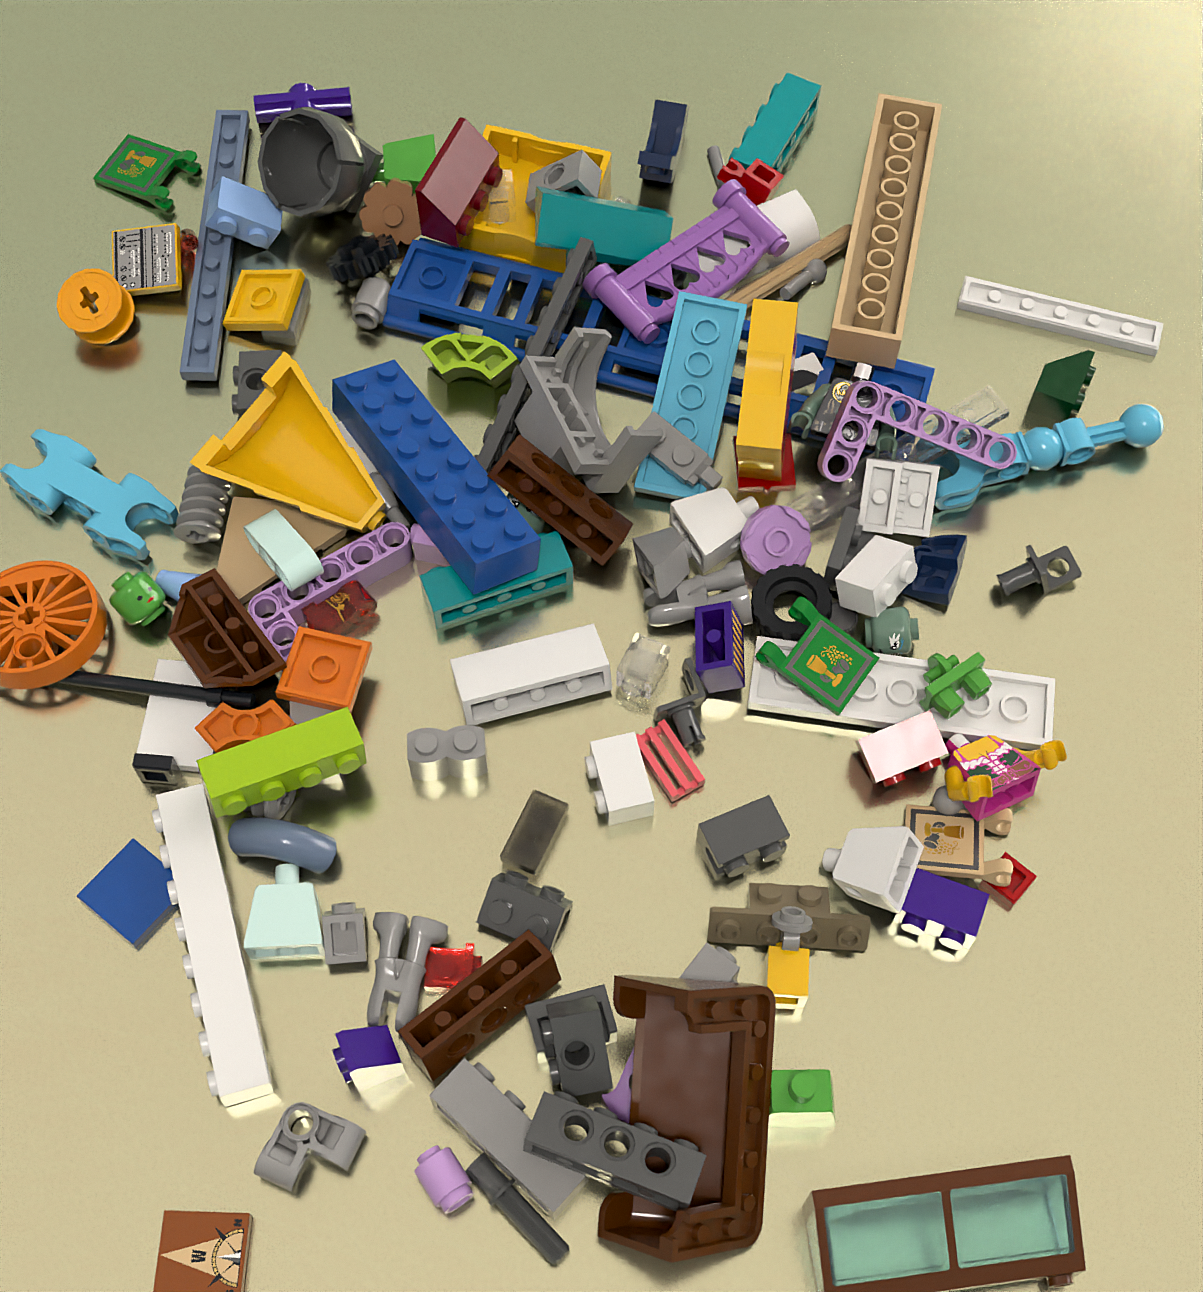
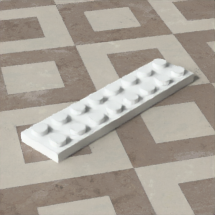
[747,636,1055,750]

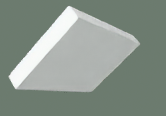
[136,659,230,772]

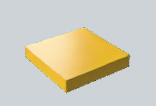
[222,269,305,331]

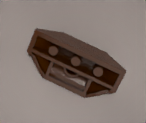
[168,568,287,688]

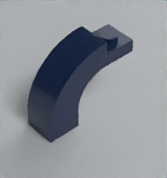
[637,99,690,183]

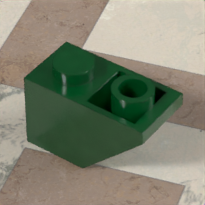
[1027,350,1096,422]

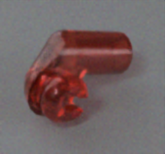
[180,229,199,257]

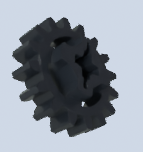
[326,234,399,282]

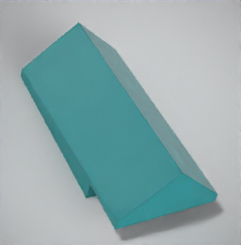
[535,186,673,266]

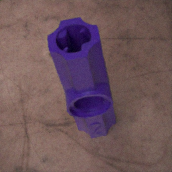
[253,83,353,123]

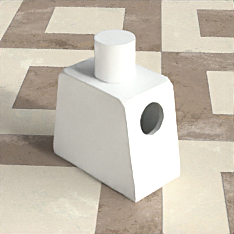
[669,487,760,573]
[822,826,924,914]

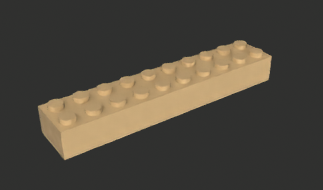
[826,93,942,369]

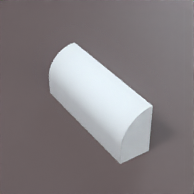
[690,189,820,282]
[450,623,612,725]

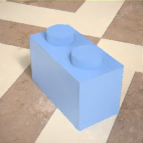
[205,176,283,249]

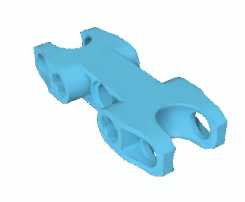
[0,429,179,560]

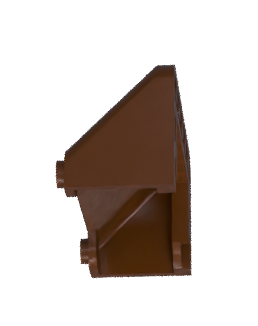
[597,975,776,1263]

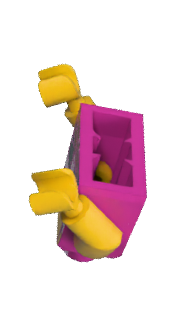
[944,733,1067,822]

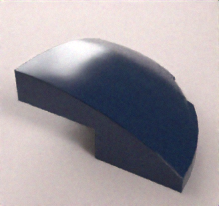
[901,534,968,605]

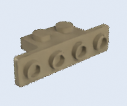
[707,883,871,951]

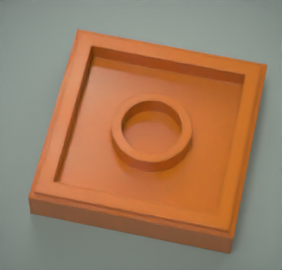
[275,626,373,713]

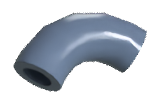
[228,817,337,874]

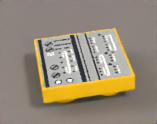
[112,223,182,296]

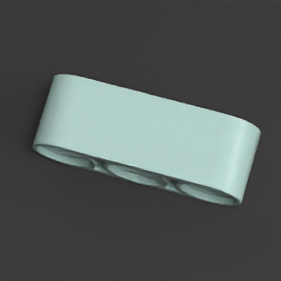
[243,509,324,591]

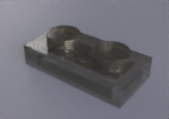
[500,789,569,876]

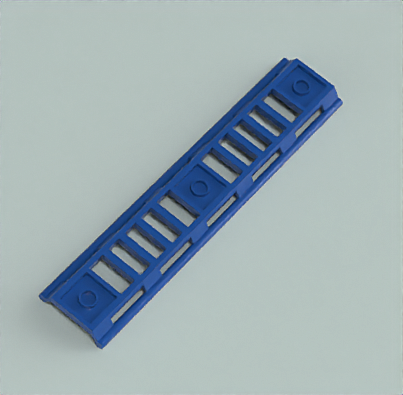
[383,237,935,461]

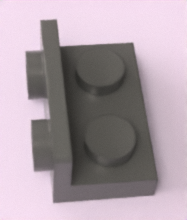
[823,506,875,592]

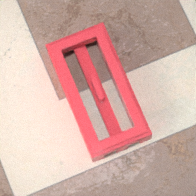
[636,719,705,802]

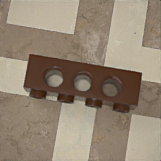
[487,434,633,566]
[398,929,562,1082]

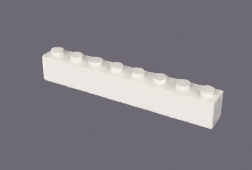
[152,783,274,1107]

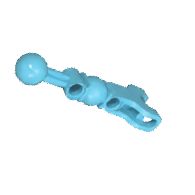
[914,404,1164,510]

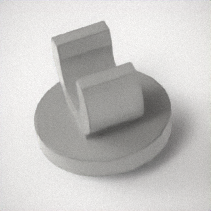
[771,906,813,951]

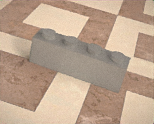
[429,1058,589,1220]

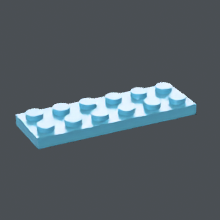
[634,291,747,500]

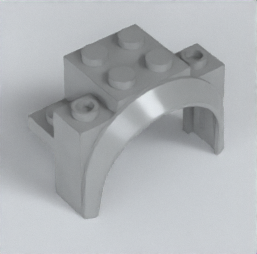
[514,327,663,493]

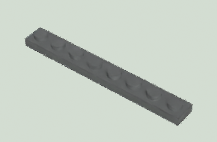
[474,237,597,474]

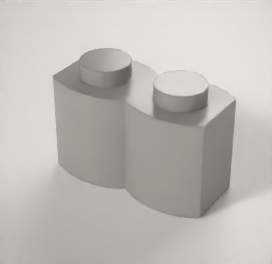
[407,725,488,781]

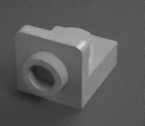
[322,902,367,965]

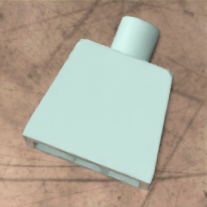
[244,864,325,960]

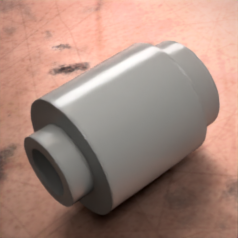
[351,277,391,329]

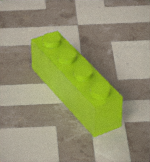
[196,707,367,818]

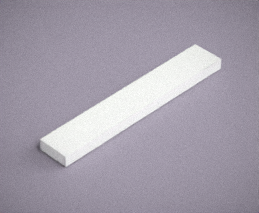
[957,276,1164,357]

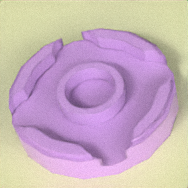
[740,505,812,575]

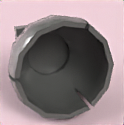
[257,107,384,219]

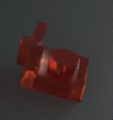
[424,943,483,992]

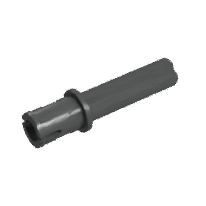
[465,1153,570,1264]

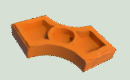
[195,700,297,753]

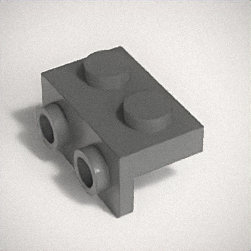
[476,870,573,951]

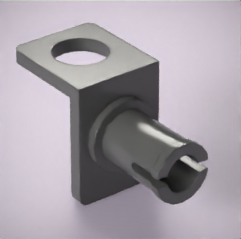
[996,544,1082,596]
[653,657,706,748]

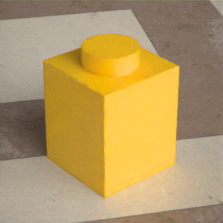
[764,942,810,1008]

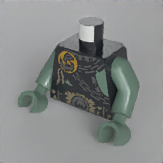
[787,362,898,460]

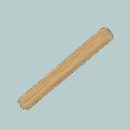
[724,224,852,308]

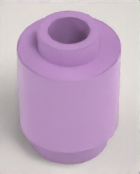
[414,1145,474,1214]

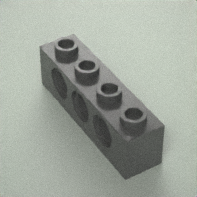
[523,1091,707,1212]

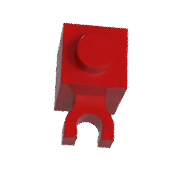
[717,157,784,206]

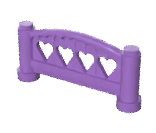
[583,179,789,344]

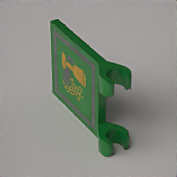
[93,134,201,211]
[755,597,879,716]

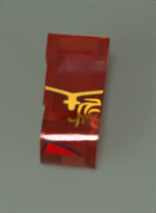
[301,580,378,636]

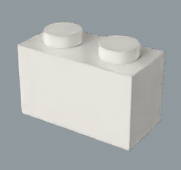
[835,535,918,617]
[584,731,654,826]

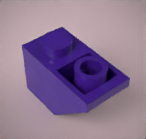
[332,1025,405,1092]

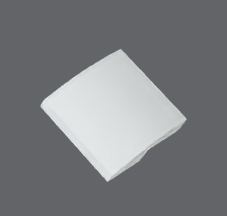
[858,458,940,537]

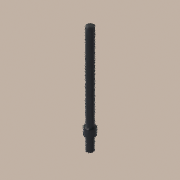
[55,671,256,709]

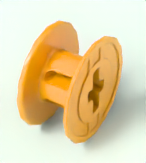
[56,269,135,344]

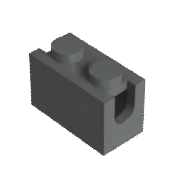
[696,795,790,878]

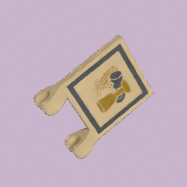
[905,804,1013,887]

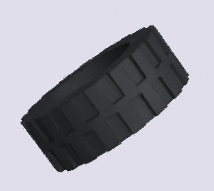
[751,564,832,642]

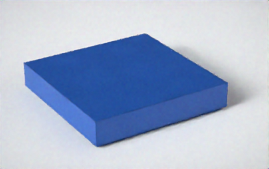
[76,838,177,948]

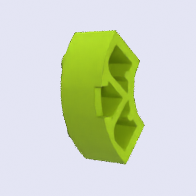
[421,333,520,389]

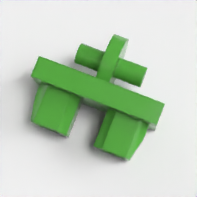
[919,652,992,720]

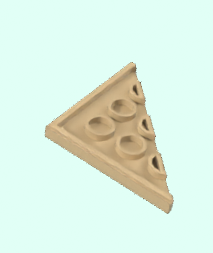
[217,496,350,604]

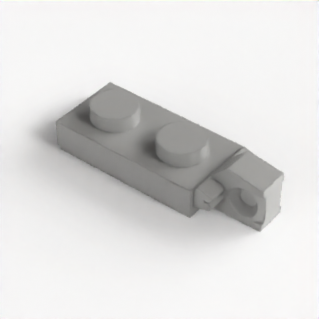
[637,411,723,491]

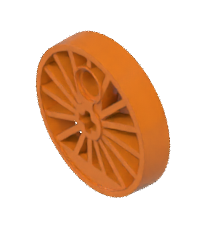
[0,560,107,689]

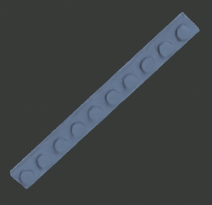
[180,110,250,381]

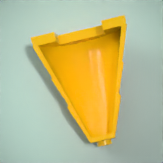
[190,352,387,533]

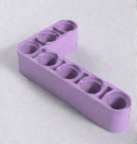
[817,380,1017,482]
[248,522,413,672]

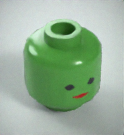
[109,571,166,627]

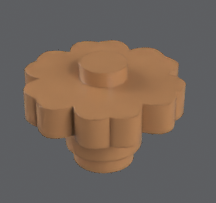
[359,178,421,245]

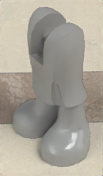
[643,560,753,627]
[367,912,448,1032]

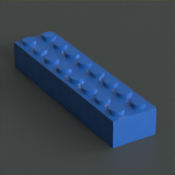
[332,359,541,595]

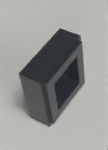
[132,753,181,785]

